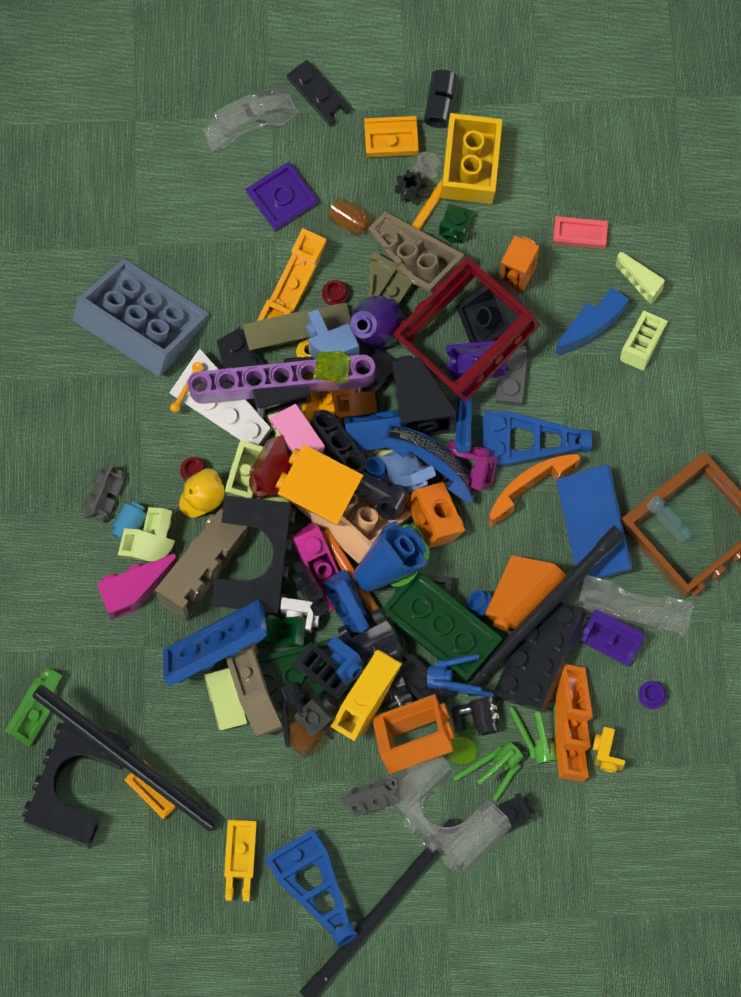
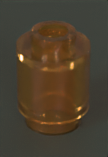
[328,199,368,235]

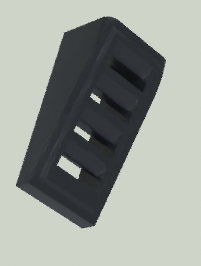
[252,387,312,417]
[294,642,355,701]

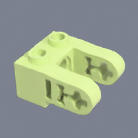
[223,440,293,503]

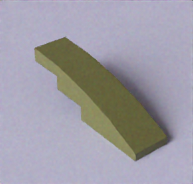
[243,303,351,352]

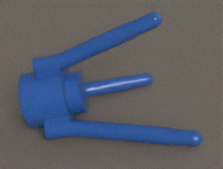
[427,654,494,697]

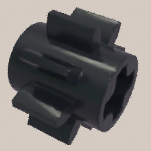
[395,169,427,204]

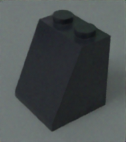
[392,356,456,436]

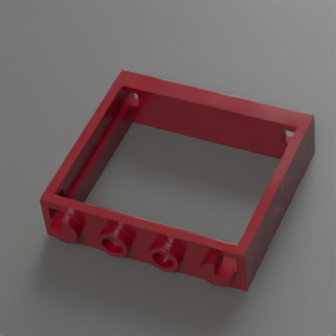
[393,257,541,403]

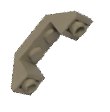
[226,644,283,738]

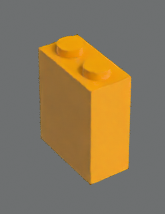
[275,444,363,526]

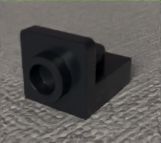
[488,793,534,837]

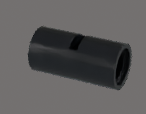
[424,70,457,128]

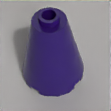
[350,296,404,349]

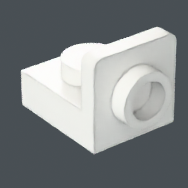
[280,598,320,634]

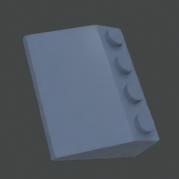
[72,258,210,377]

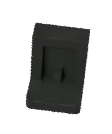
[295,690,340,736]

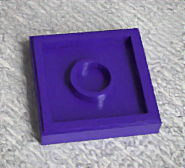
[245,162,319,232]

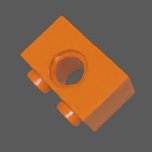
[499,236,539,293]
[407,482,465,548]

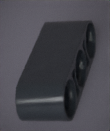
[310,409,366,474]

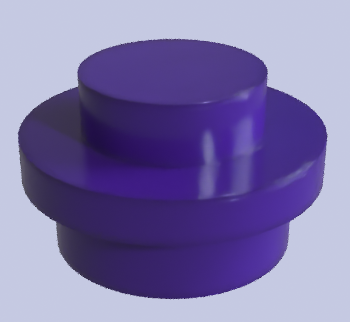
[638,681,666,709]

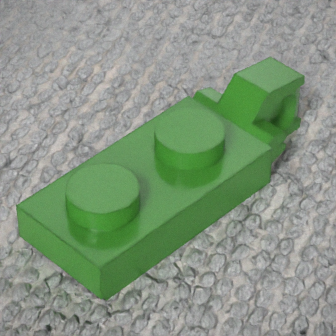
[5,668,62,746]

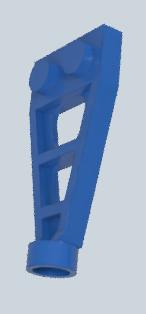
[483,411,592,467]
[264,829,357,947]

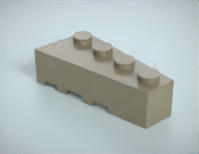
[155,509,249,622]

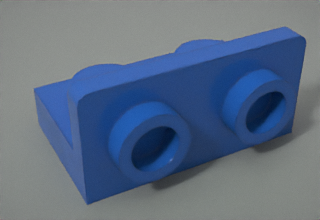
[321,570,369,633]

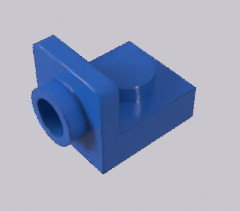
[327,636,366,686]

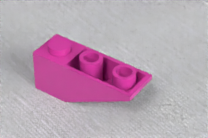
[289,522,339,612]
[97,553,177,620]

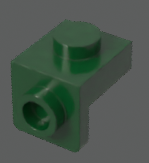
[261,614,307,648]

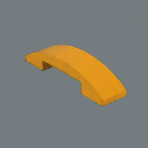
[257,228,327,321]

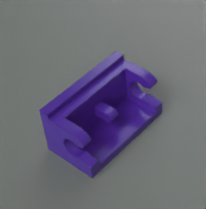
[446,341,506,380]
[580,609,645,667]

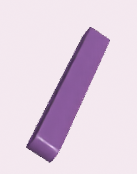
[187,355,376,404]

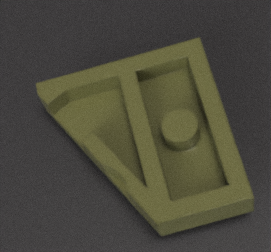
[367,251,414,307]

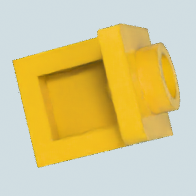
[592,727,625,773]

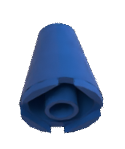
[353,521,427,592]

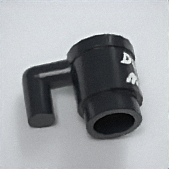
[451,697,500,736]

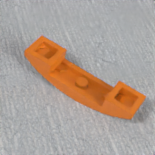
[488,454,581,528]

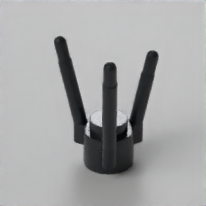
[279,682,335,748]

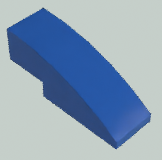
[556,287,629,355]

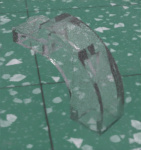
[202,90,298,153]

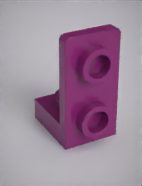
[442,440,498,490]

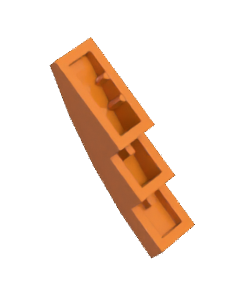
[555,664,593,782]

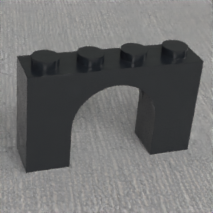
[211,495,296,614]
[22,722,131,849]

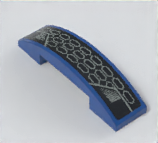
[381,425,476,504]

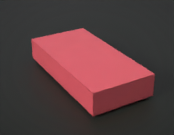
[553,216,608,249]

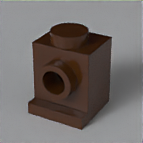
[332,387,377,418]

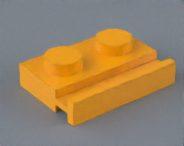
[364,116,418,158]

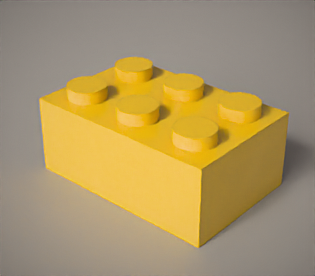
[440,113,503,204]

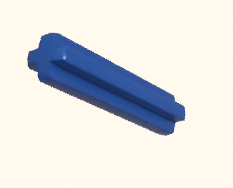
[455,397,472,453]

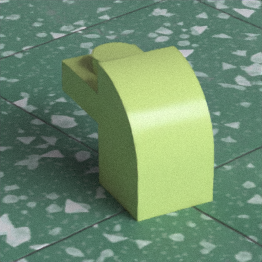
[118,507,175,561]

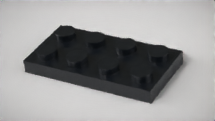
[493,602,587,713]

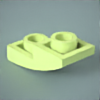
[204,668,247,731]

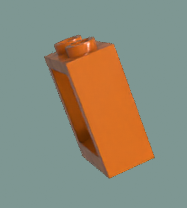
[372,694,455,774]

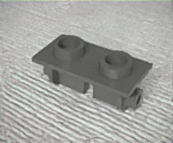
[83,464,124,523]
[340,776,400,816]

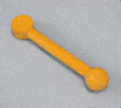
[170,362,204,413]

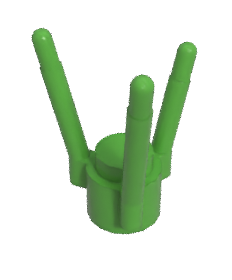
[509,703,557,764]
[453,742,524,801]

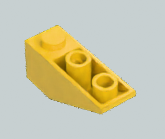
[331,649,402,741]

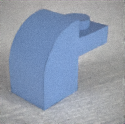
[305,309,359,359]
[378,451,436,495]

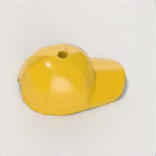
[179,468,225,518]

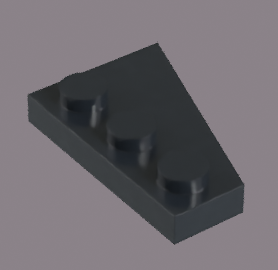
[217,327,264,410]

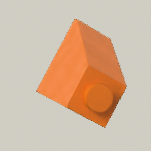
[485,555,566,631]

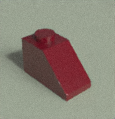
[249,435,291,499]

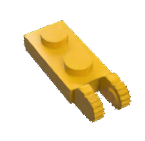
[224,820,257,902]

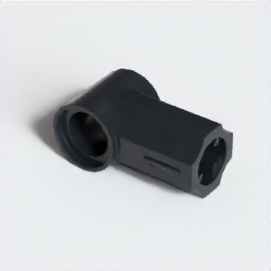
[354,471,410,521]

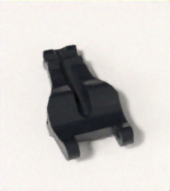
[338,608,416,711]

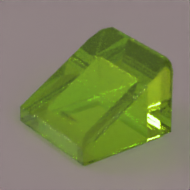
[313,351,351,383]

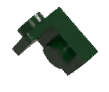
[439,204,474,243]

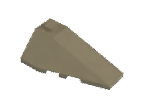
[368,212,465,293]

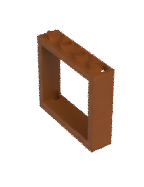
[622,452,741,599]

